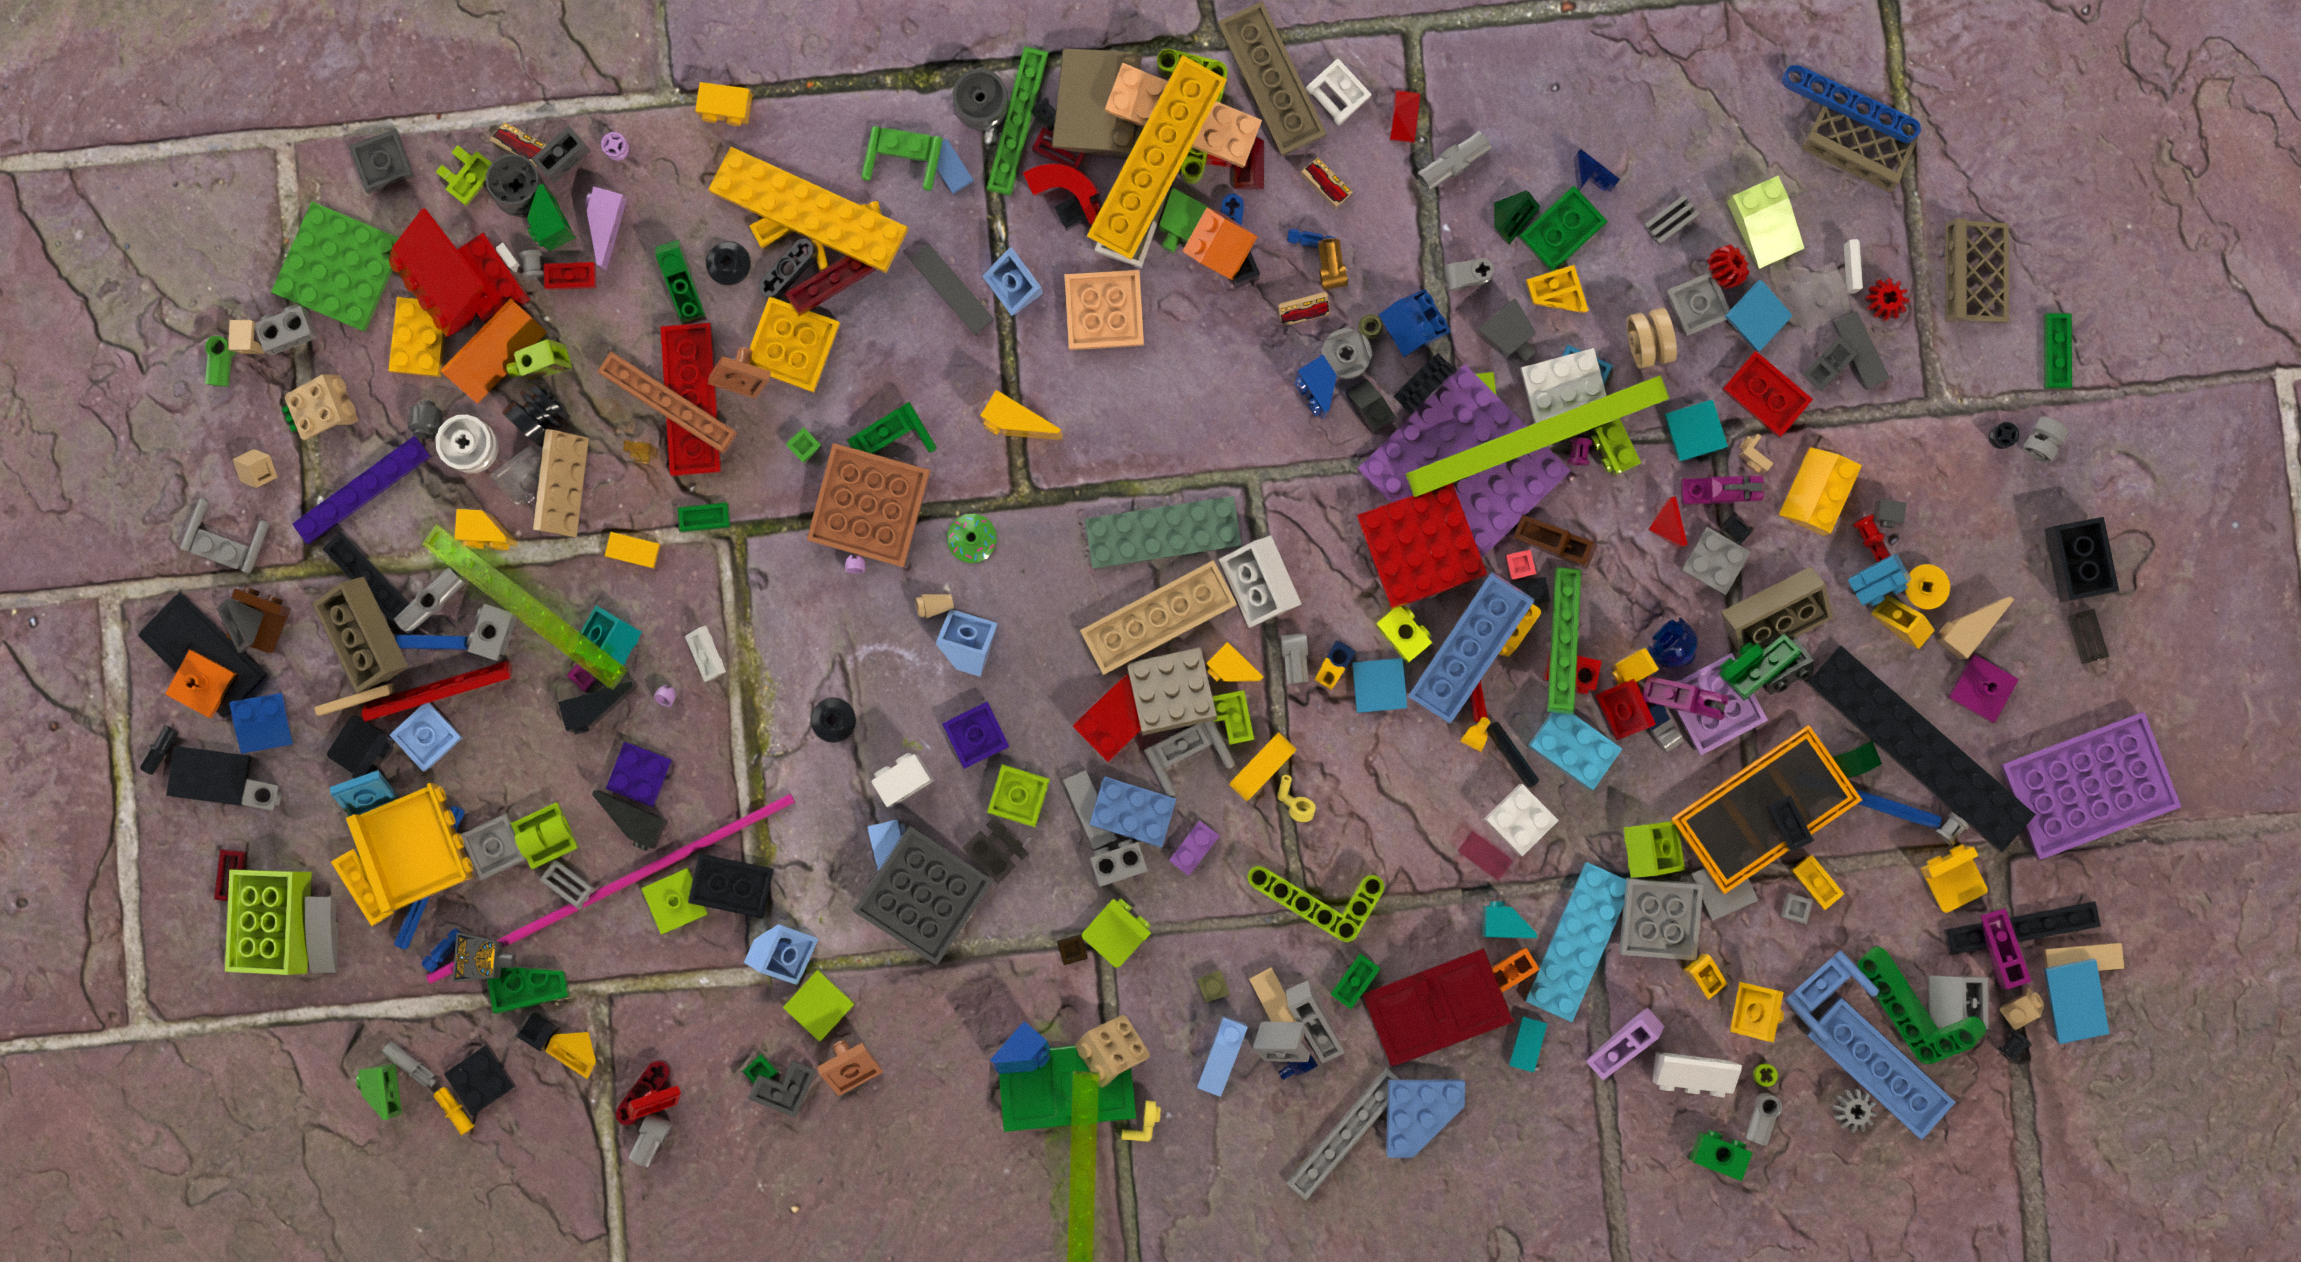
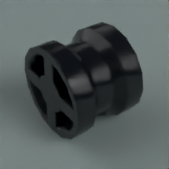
[1988,422,2019,449]

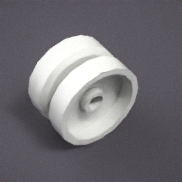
[436,415,499,474]

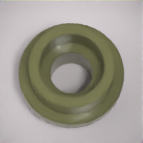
[1358,314,1383,339]

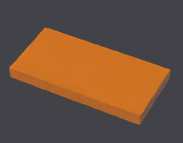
[440,299,547,404]

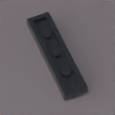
[323,532,410,622]

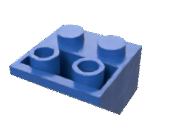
[1378,289,1451,357]
[1294,355,1337,420]

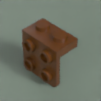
[226,586,291,654]

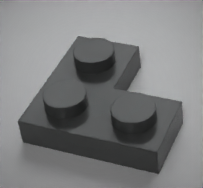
[748,1060,816,1118]

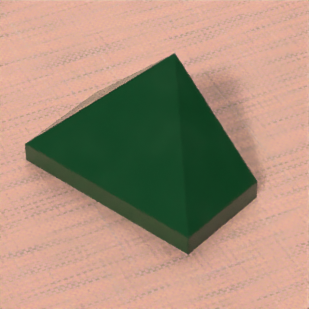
[1494,190,1540,245]

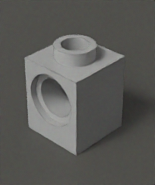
[241,778,282,811]

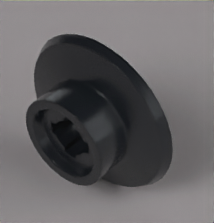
[706,241,751,285]
[811,698,856,743]

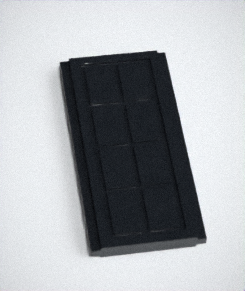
[137,592,267,718]

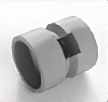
[2022,416,2070,464]

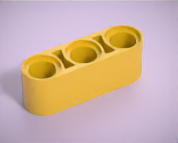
[1228,732,1297,802]

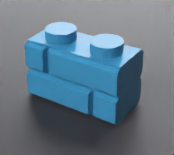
[1848,553,1911,606]

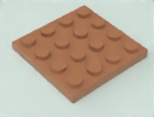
[807,443,931,567]

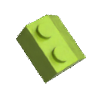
[1624,821,1685,878]

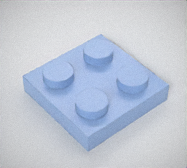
[390,702,463,772]

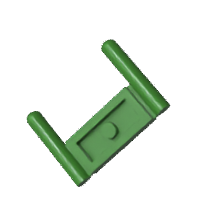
[861,126,943,191]

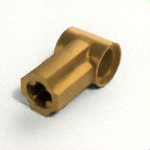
[1318,238,1348,290]

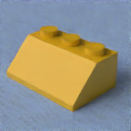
[1778,447,1862,537]

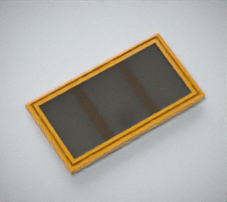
[1671,725,1862,894]

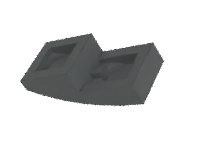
[1803,336,1859,391]

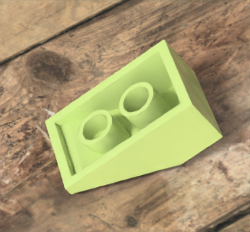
[1727,176,1804,269]

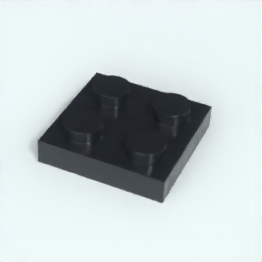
[444,1044,516,1116]

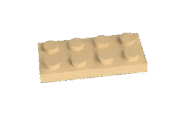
[533,429,589,537]

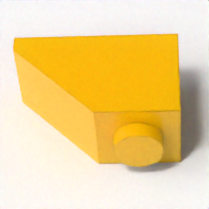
[1871,595,1935,649]
[1206,642,1263,682]
[1611,648,1659,685]

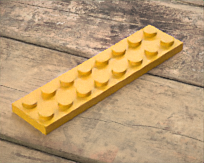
[1087,55,1227,260]
[708,147,909,273]

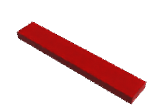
[361,660,513,722]

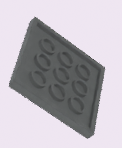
[852,825,994,965]

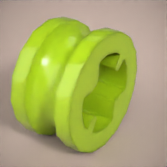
[1753,1064,1778,1087]

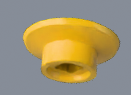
[1905,564,1950,609]

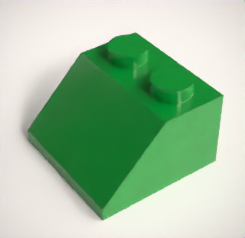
[527,183,576,252]

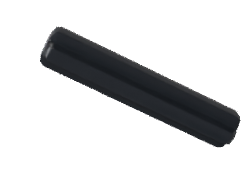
[1487,721,1539,788]

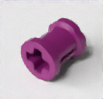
[1567,437,1592,466]

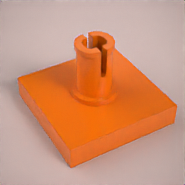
[165,650,237,718]

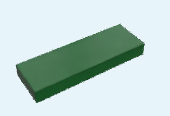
[2044,313,2072,389]
[1727,634,1802,701]

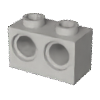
[255,305,318,356]
[1090,839,1148,887]

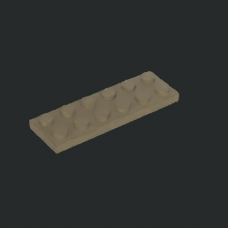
[1217,1,1327,157]

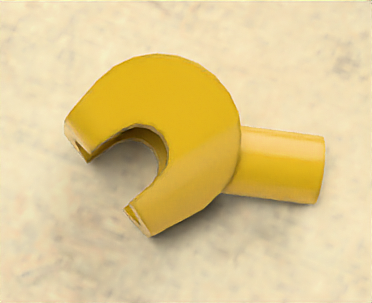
[1459,717,1490,753]

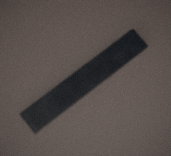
[1944,901,2101,955]

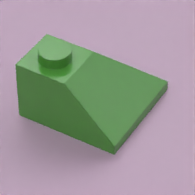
[356,1064,402,1120]

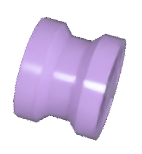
[601,132,630,161]

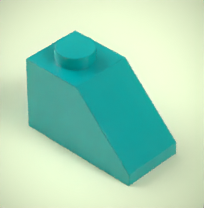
[1483,901,1537,938]

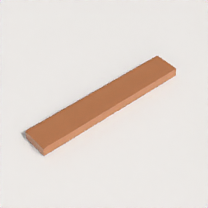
[597,351,738,454]

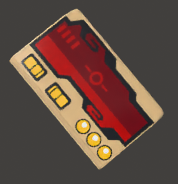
[489,122,546,167]
[1300,158,1353,210]
[1277,292,1330,326]

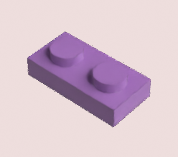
[1169,820,1219,876]

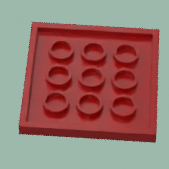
[1357,483,1487,610]

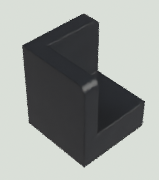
[1232,251,1260,289]
[515,1013,559,1051]

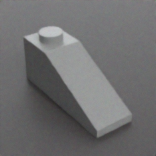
[1286,980,1345,1064]

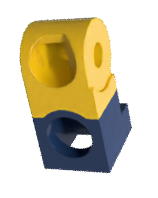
[1314,639,1356,690]

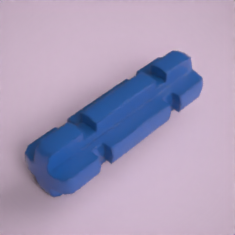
[1287,228,1335,248]
[421,928,462,972]

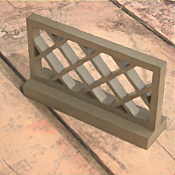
[1801,96,1919,193]
[1945,218,2009,323]

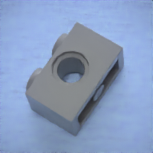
[467,604,518,662]

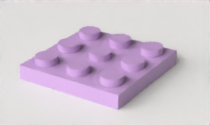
[1675,653,1768,756]

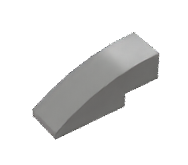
[305,896,339,973]

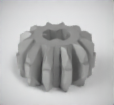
[1832,1089,1878,1133]

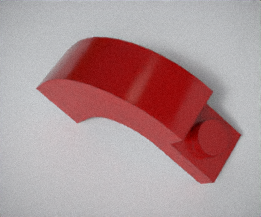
[1023,164,1101,225]

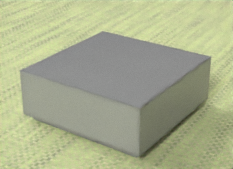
[1780,893,1813,924]

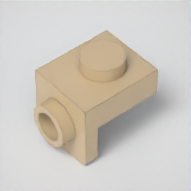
[1738,433,1773,474]
[2000,987,2044,1030]

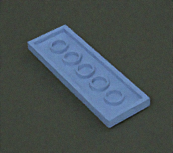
[1408,571,1535,724]
[1805,997,1956,1140]

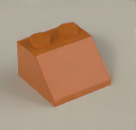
[1183,207,1258,280]

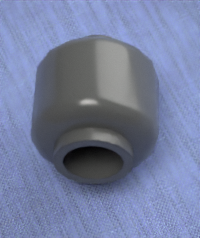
[408,400,443,439]

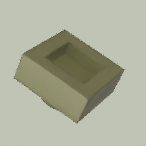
[1197,970,1230,1003]

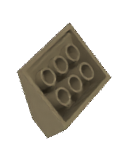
[1052,49,1142,160]

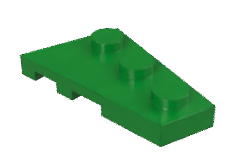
[487,967,570,1014]

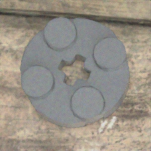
[1321,328,1372,380]

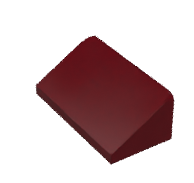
[1234,137,1264,189]

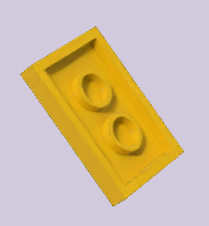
[388,297,445,377]

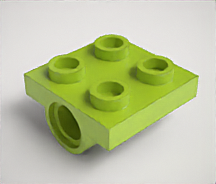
[510,802,579,870]

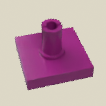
[1948,654,2019,723]

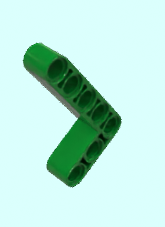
[1857,946,1986,1065]

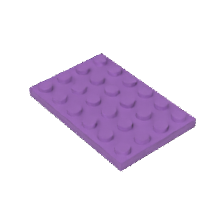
[2000,712,2182,860]

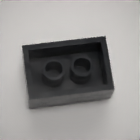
[2044,517,2119,603]

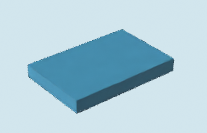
[2043,959,2110,1044]

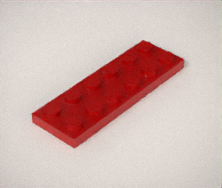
[660,323,722,477]

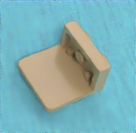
[285,374,359,440]
[1074,1015,1150,1088]

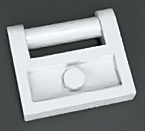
[1305,58,1372,126]

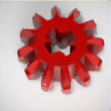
[1707,244,1750,289]
[1865,278,1910,321]

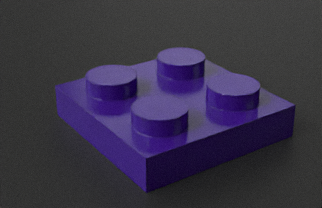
[942,701,1010,769]
[606,742,673,807]

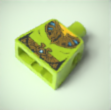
[506,339,572,380]

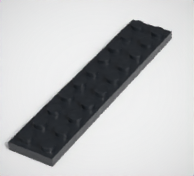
[1806,645,2036,853]

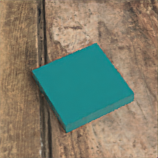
[1664,399,1728,462]

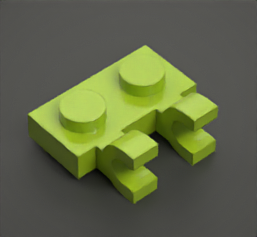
[436,145,492,207]

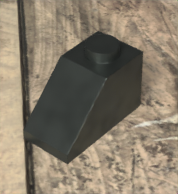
[1345,379,1396,434]

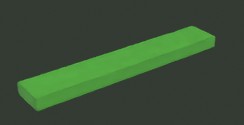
[987,46,1049,196]
[1547,567,1581,714]

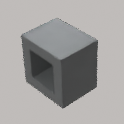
[1873,499,1907,528]

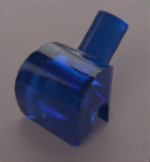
[1278,1047,1318,1080]

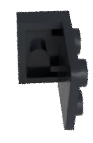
[327,715,395,779]

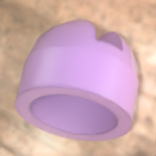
[845,554,865,574]
[654,685,676,707]

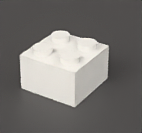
[871,753,935,807]
[1483,784,1559,856]

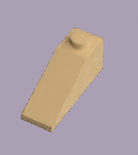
[1937,596,2014,660]

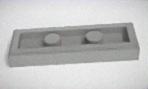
[1063,770,1117,849]

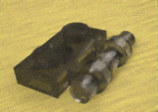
[962,818,1029,884]

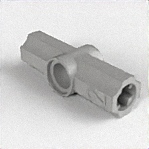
[1417,131,1492,191]
[394,567,465,635]

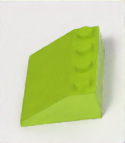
[225,870,312,975]

